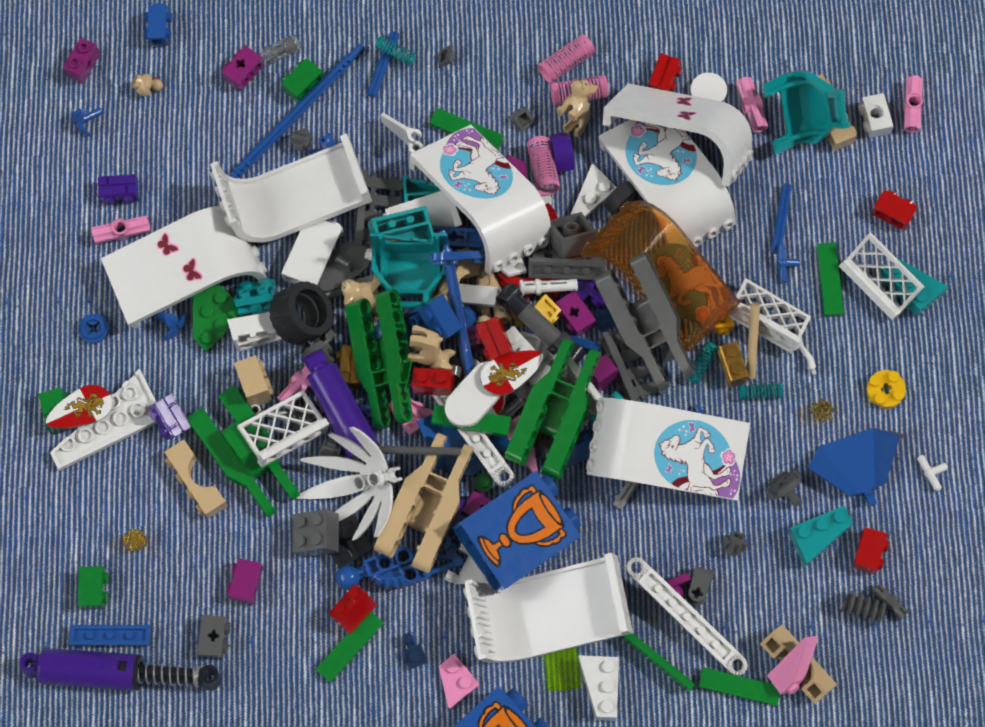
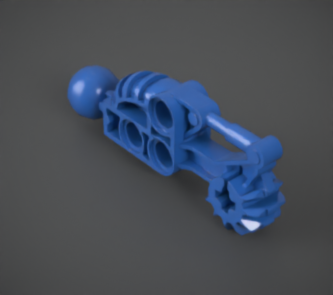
[335,530,463,590]

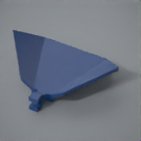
[417,414,510,476]
[808,428,900,507]

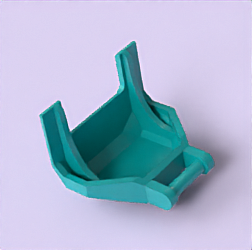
[763,70,850,155]
[370,233,448,309]

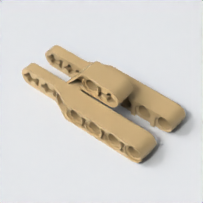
[374,433,474,573]

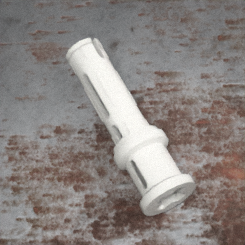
[519,279,578,296]

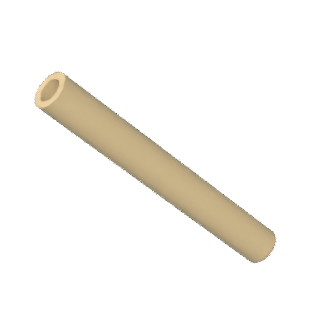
[746,303,760,379]

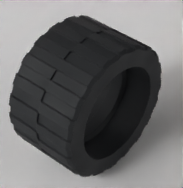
[269,281,333,345]

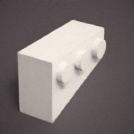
[227,312,282,352]
[578,655,619,721]

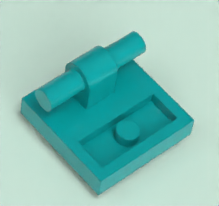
[234,278,276,315]

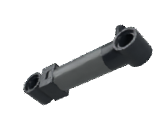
[496,283,586,364]

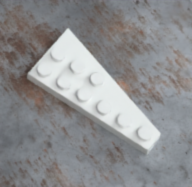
[50,368,157,471]

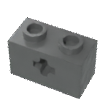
[197,615,230,660]

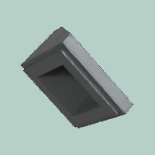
[508,106,536,132]
[658,343,675,363]

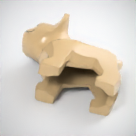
[556,78,598,138]
[341,275,381,320]
[408,325,455,370]

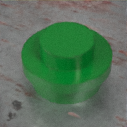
[474,473,493,493]

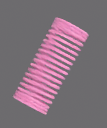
[538,34,595,83]
[550,75,609,106]
[527,136,560,195]

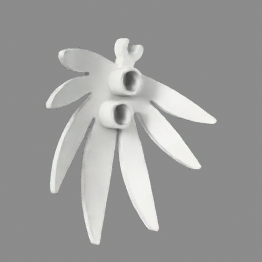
[296,427,402,540]

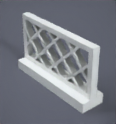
[839,233,925,320]
[727,278,811,353]
[237,390,329,468]

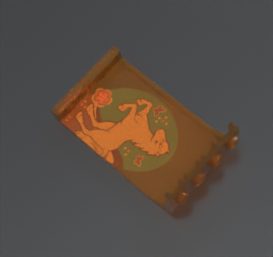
[580,201,741,352]

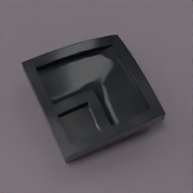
[330,515,373,568]

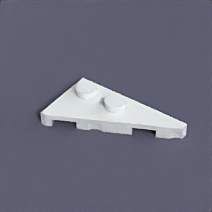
[571,164,617,217]

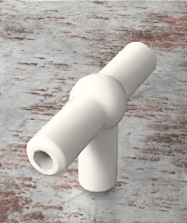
[917,455,948,491]

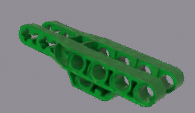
[346,289,413,430]
[504,338,601,480]
[186,385,300,517]

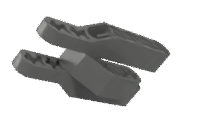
[594,251,695,391]

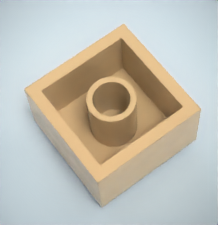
[234,355,274,407]

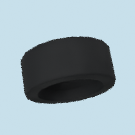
[604,181,639,216]

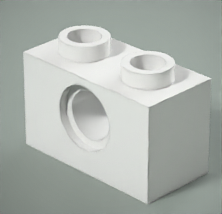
[858,93,894,138]

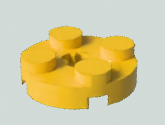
[866,370,906,409]

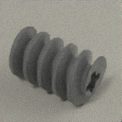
[840,590,886,626]

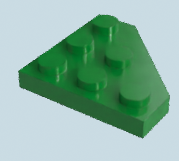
[192,283,243,352]

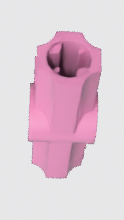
[903,75,923,133]
[736,77,768,133]
[92,215,151,244]
[277,366,311,405]

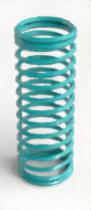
[375,35,416,66]
[687,341,718,384]
[739,383,783,400]

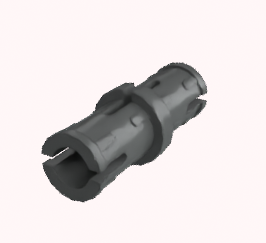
[871,583,909,620]

